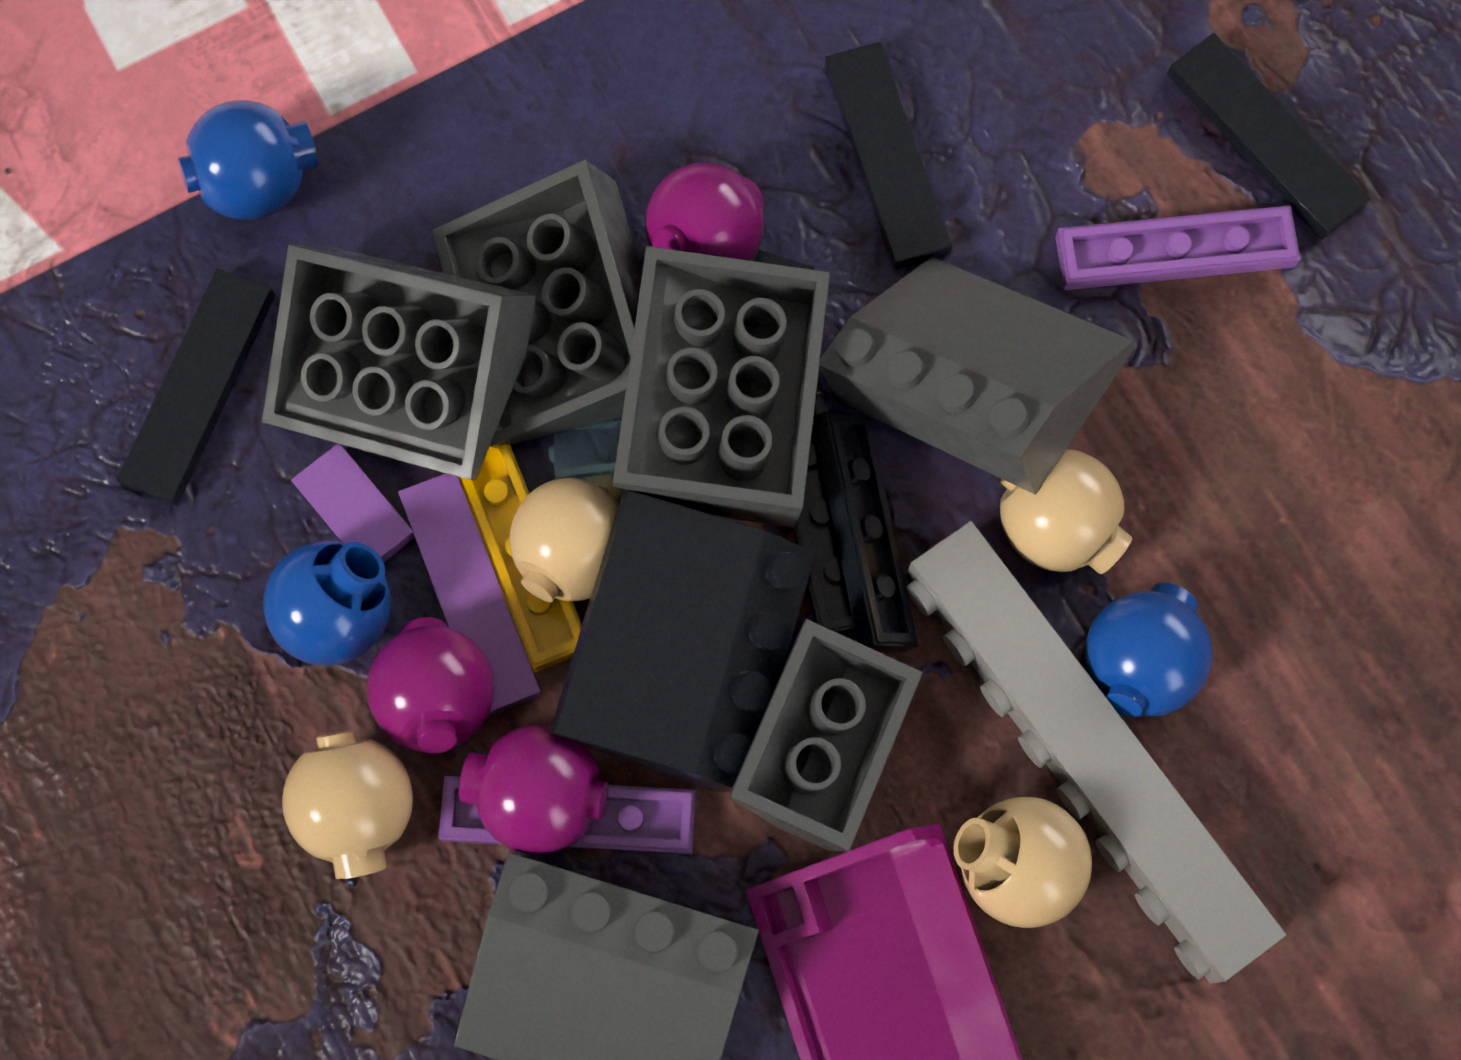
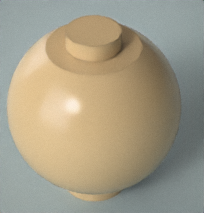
[1000,449,1132,574]
[510,468,628,602]
[282,729,413,879]
[954,797,1092,928]

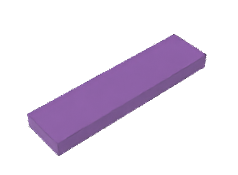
[1055,205,1301,290]
[398,473,542,717]
[439,776,696,855]

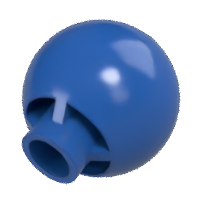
[178,100,318,220]
[263,541,391,666]
[1085,583,1213,717]

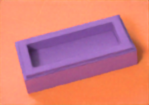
[291,443,415,563]

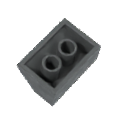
[728,619,923,853]

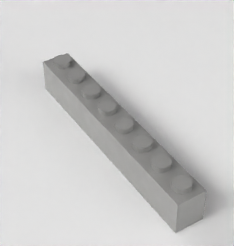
[906,521,1286,984]

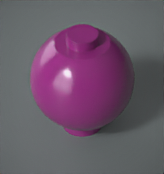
[645,162,764,261]
[367,617,495,754]
[459,725,608,855]

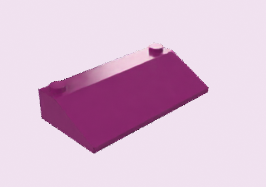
[746,824,1023,1060]

